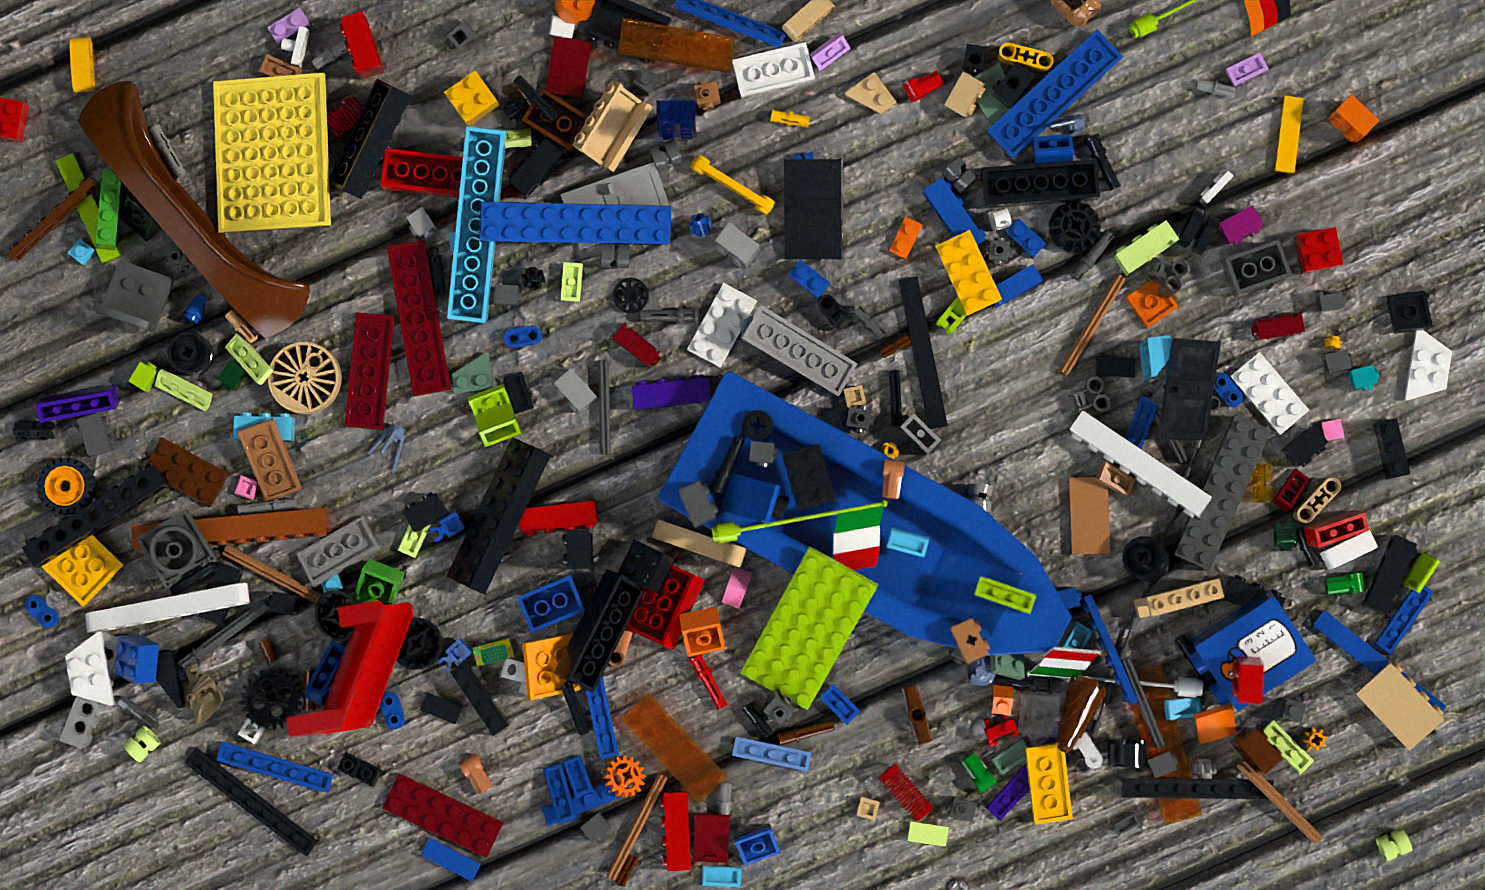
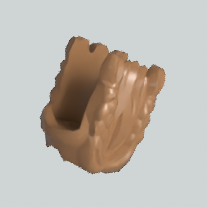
[1050,0,1101,27]

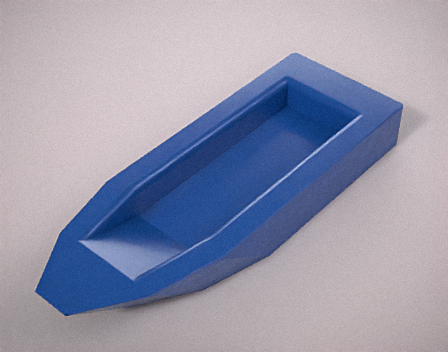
[658,371,1072,656]

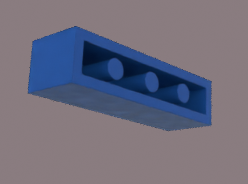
[922,177,986,246]

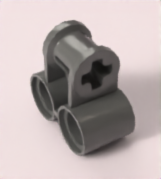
[1145,257,1188,298]
[1068,376,1111,413]

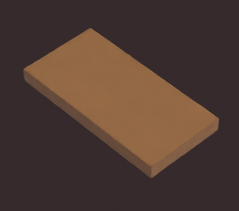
[237,418,302,502]
[1068,477,1110,555]

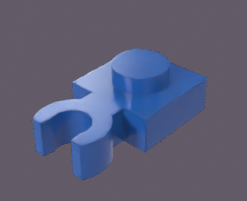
[429,512,466,542]
[438,638,473,672]

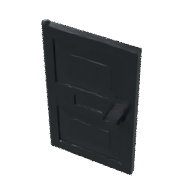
[784,158,844,260]
[1157,338,1221,441]

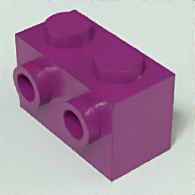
[1217,205,1264,246]

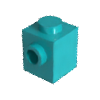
[1347,365,1379,392]

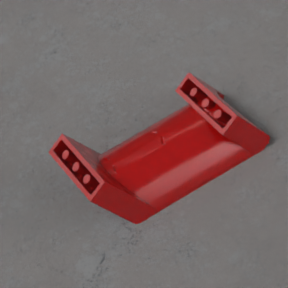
[287,601,413,737]

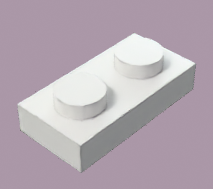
[1199,171,1233,206]

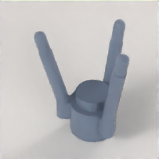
[1050,114,1085,137]
[367,423,406,473]

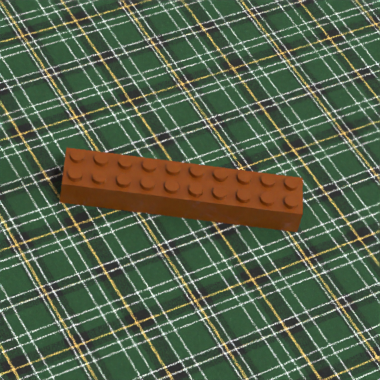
[131,508,332,553]

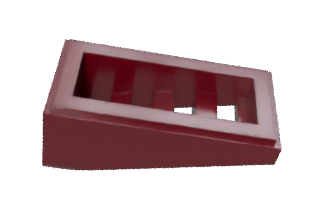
[1272,469,1311,512]

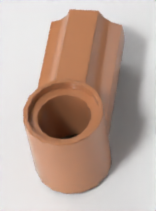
[882,459,904,499]
[609,630,633,667]
[459,753,493,795]

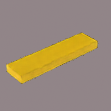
[1274,96,1304,174]

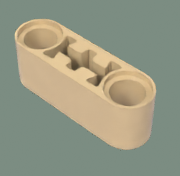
[782,0,835,42]
[1293,478,1341,523]

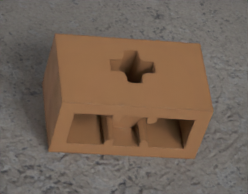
[950,618,990,664]

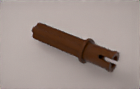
[777,721,835,746]

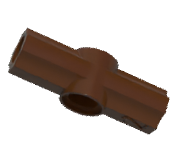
[901,684,933,745]

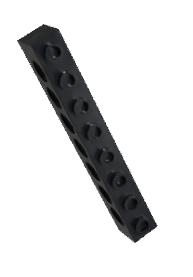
[22,464,170,568]

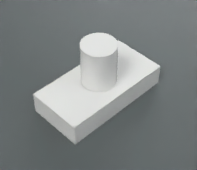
[281,26,310,68]

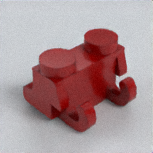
[983,714,1019,747]

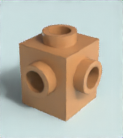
[691,81,721,110]

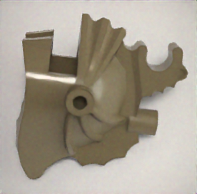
[182,664,224,725]

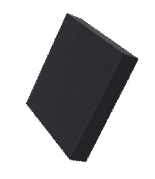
[119,193,157,242]
[1386,291,1433,334]

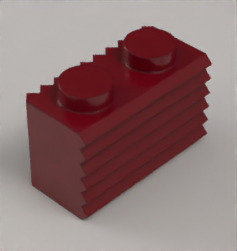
[327,97,363,141]

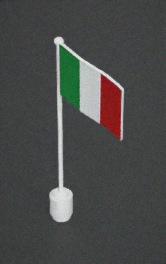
[1026,647,1203,698]

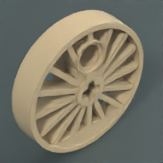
[268,342,342,415]

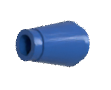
[183,294,207,324]

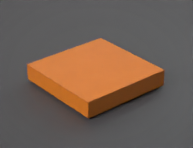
[1125,280,1179,329]
[1194,703,1237,745]

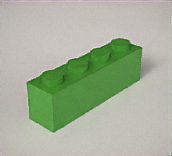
[95,169,122,250]

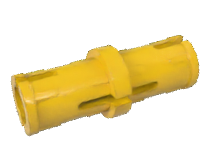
[770,109,810,128]

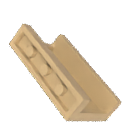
[572,80,653,172]
[1133,579,1224,619]
[1354,661,1444,751]

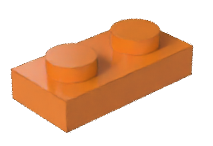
[889,216,922,260]

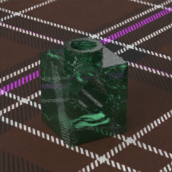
[1273,523,1297,551]

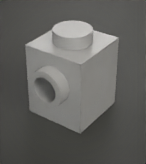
[406,207,437,239]

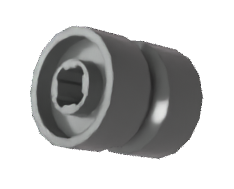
[650,139,683,171]
[942,157,978,194]
[601,243,630,268]

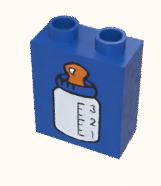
[1188,590,1317,711]

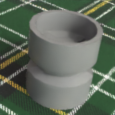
[967,483,993,513]

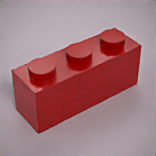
[1303,510,1369,548]

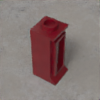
[1251,311,1305,341]
[613,321,661,368]

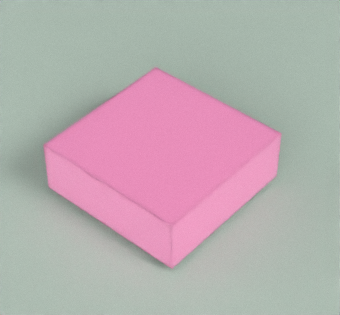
[1320,419,1344,441]
[234,476,259,500]

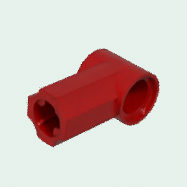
[902,70,944,103]

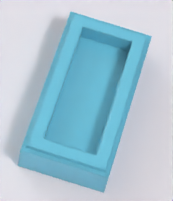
[887,528,929,557]
[1164,697,1202,720]
[702,865,741,887]

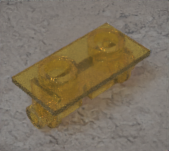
[1252,464,1273,503]

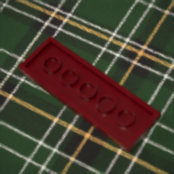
[344,312,395,430]
[382,773,504,858]

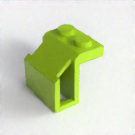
[467,384,521,447]

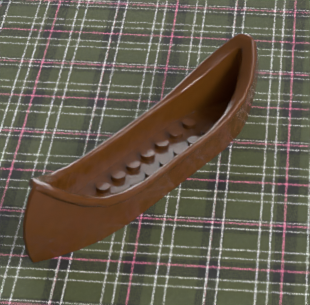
[77,81,310,338]

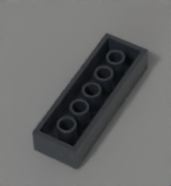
[329,79,411,199]
[980,159,1100,209]
[554,569,645,693]

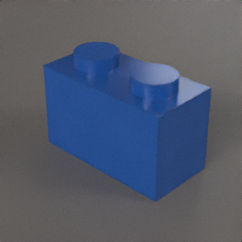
[1033,134,1073,164]
[788,259,830,300]

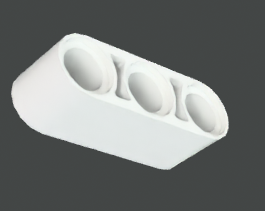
[1320,529,1378,570]

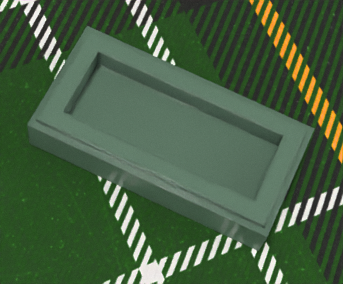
[990,738,1028,776]

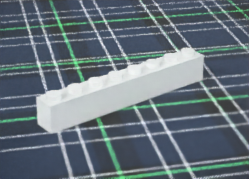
[1069,411,1212,518]

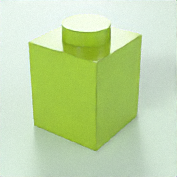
[128,361,158,393]

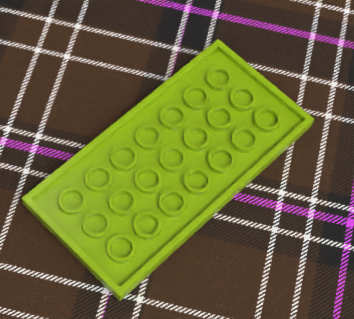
[740,547,879,710]

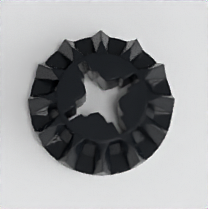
[742,410,773,441]

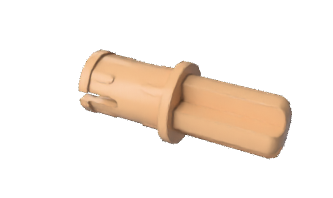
[225,309,257,344]

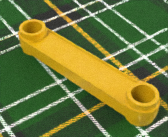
[690,154,775,216]

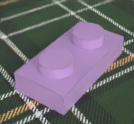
[268,8,311,45]
[809,32,850,71]
[1225,53,1268,87]

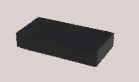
[1095,356,1136,378]
[504,372,534,414]
[420,692,463,724]

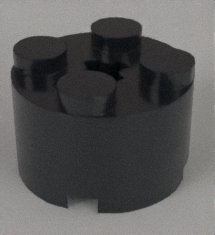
[1107,739,1147,768]

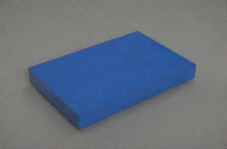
[720,473,780,524]

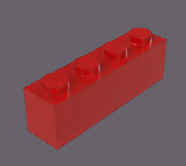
[519,501,598,536]
[660,791,691,871]

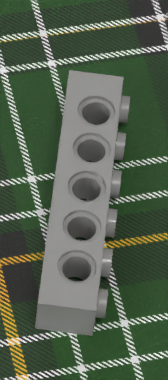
[59,631,118,749]

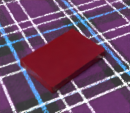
[545,36,592,99]

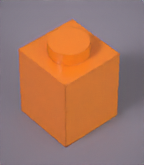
[991,685,1013,715]

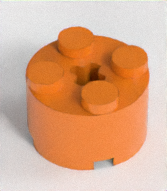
[554,0,595,24]

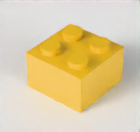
[444,70,499,126]

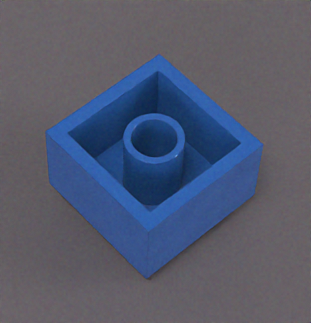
[114,634,159,684]

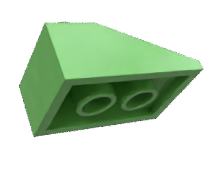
[351,558,405,605]

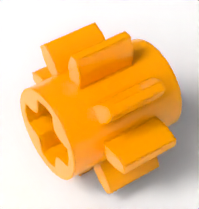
[1302,727,1328,751]

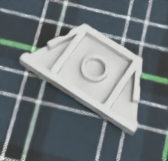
[1404,330,1452,401]
[65,631,115,706]

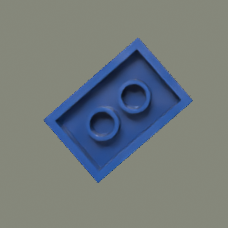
[517,575,586,633]

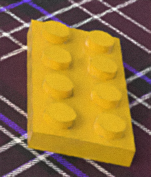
[935,230,1002,316]
[1024,743,1073,825]

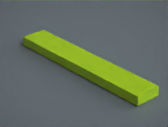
[55,153,121,264]

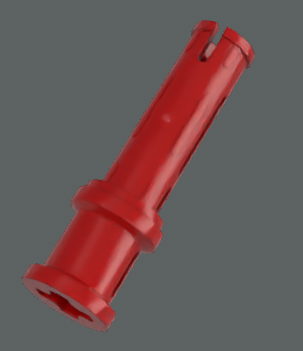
[688,654,728,710]

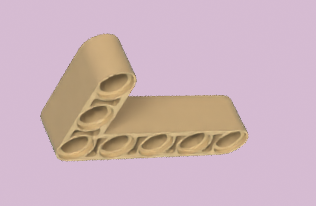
[651,519,746,568]

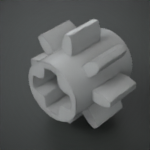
[1192,759,1217,779]

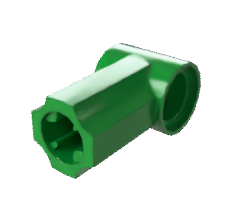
[1324,572,1365,595]
[961,752,997,794]

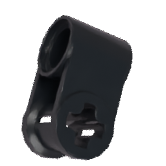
[817,295,852,330]

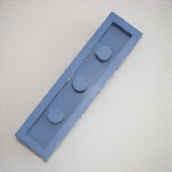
[732,736,812,772]

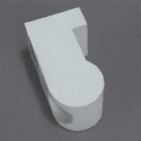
[988,207,1011,232]
[1073,732,1104,769]

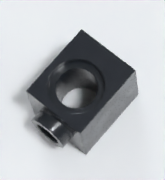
[962,44,986,75]

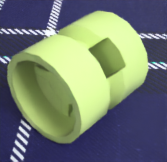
[123,726,161,762]
[1376,828,1412,862]

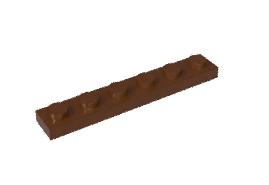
[6,177,101,262]

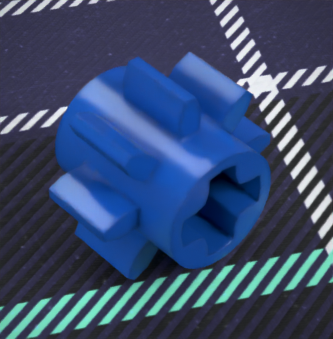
[688,213,713,237]

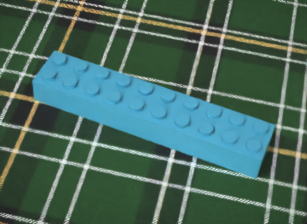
[447,125,507,323]

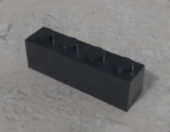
[1361,535,1417,615]
[450,661,511,736]

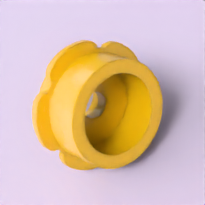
[1324,335,1343,350]
[880,442,899,459]

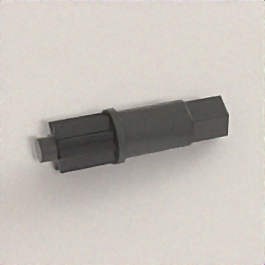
[117,696,160,729]

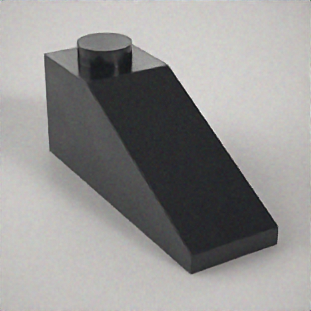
[156,650,186,708]

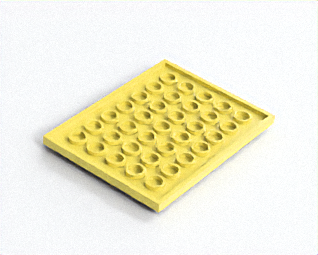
[213,73,331,233]

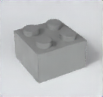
[715,223,760,268]

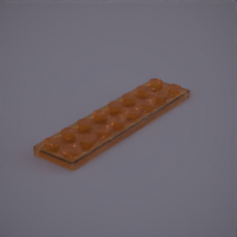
[1131,665,1202,825]

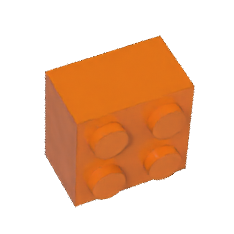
[1328,94,1379,143]
[679,607,726,657]

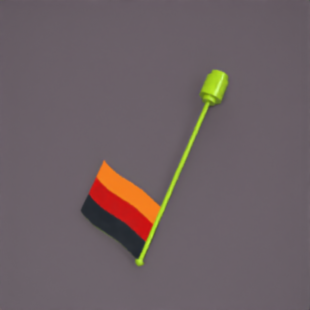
[1128,0,1291,38]

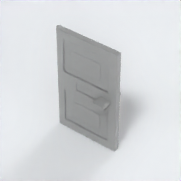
[561,162,674,250]

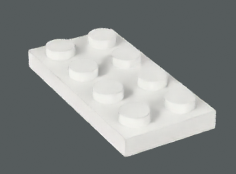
[732,42,815,98]
[687,283,757,368]
[1230,352,1309,435]

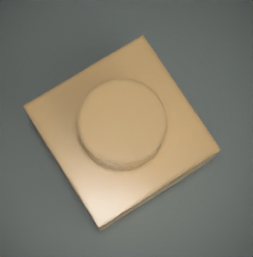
[843,385,866,408]
[856,797,880,821]

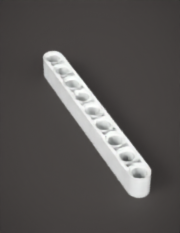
[85,583,250,633]

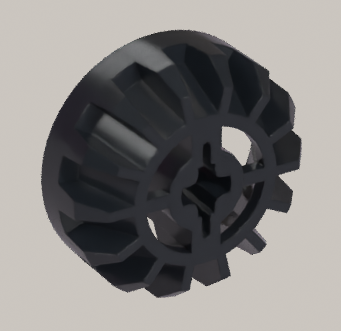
[1048,201,1101,253]
[315,588,364,641]
[396,617,444,670]

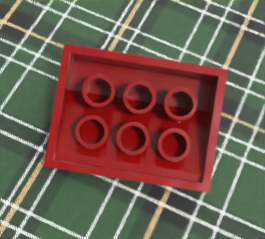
[626,565,705,650]

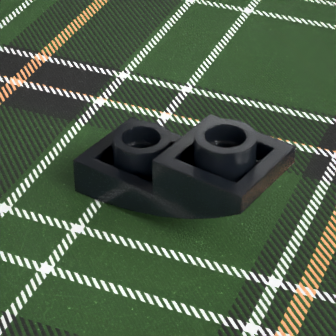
[337,752,382,787]

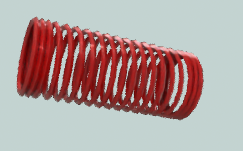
[878,763,934,823]

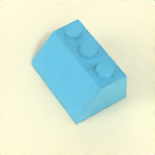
[1139,335,1172,382]

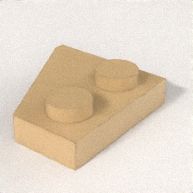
[844,72,897,115]

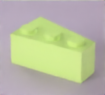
[1114,220,1179,276]

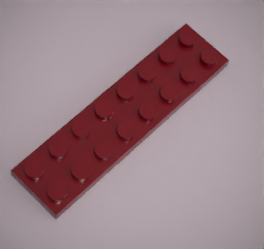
[387,240,452,397]

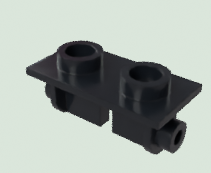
[12,421,55,441]

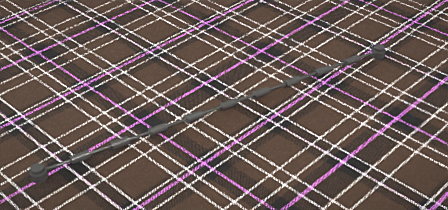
[1074,396,1221,773]

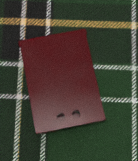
[693,813,731,863]

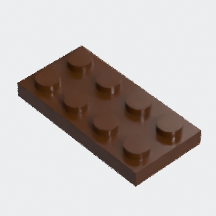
[146,437,230,507]

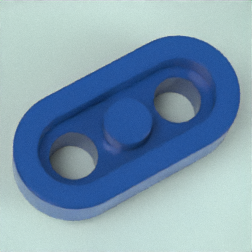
[504,325,542,348]
[1214,373,1243,407]
[25,595,59,628]
[380,691,405,729]

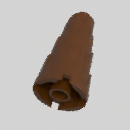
[1055,675,1107,753]

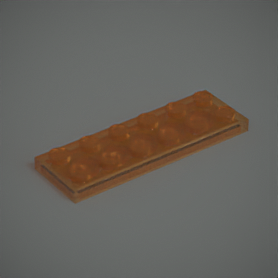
[617,18,735,73]
[620,692,728,803]

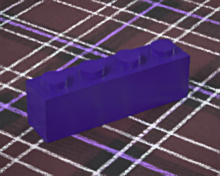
[632,375,710,410]
[35,384,120,423]

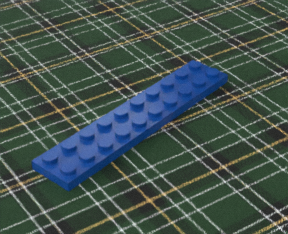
[479,201,671,244]

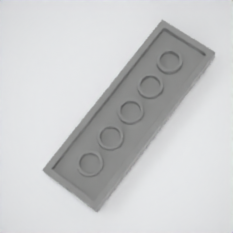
[741,305,858,397]

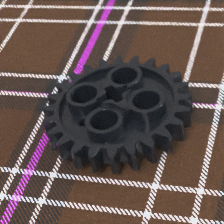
[240,668,304,731]

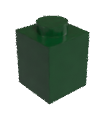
[217,360,248,391]

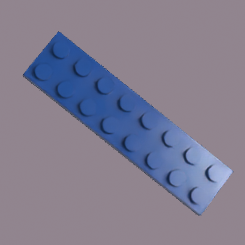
[986,29,1123,159]

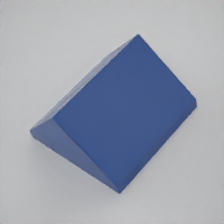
[734,824,781,866]

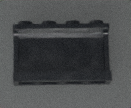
[583,0,672,64]

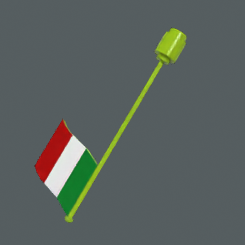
[711,500,887,570]

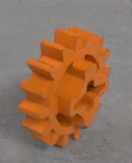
[603,755,646,798]

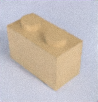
[944,72,986,117]

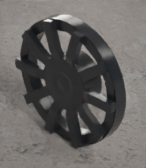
[613,278,649,314]

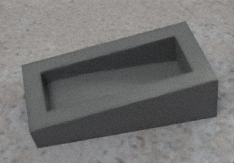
[1113,813,1140,835]

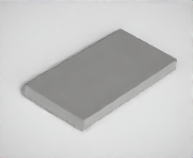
[296,516,381,587]

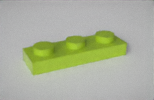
[974,576,1036,614]

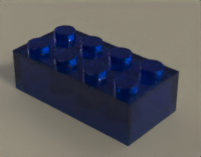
[656,100,697,140]

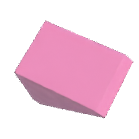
[722,567,752,609]

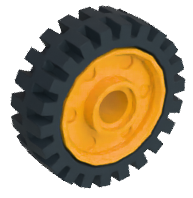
[36,458,97,515]

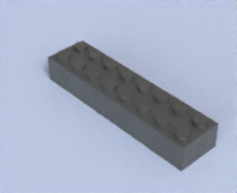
[1171,414,1271,571]

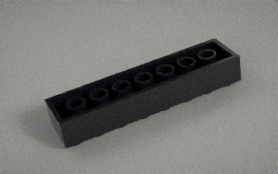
[446,437,551,595]

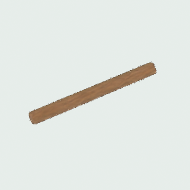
[1060,275,1125,375]
[222,545,322,604]
[1237,760,1323,844]
[607,774,667,880]

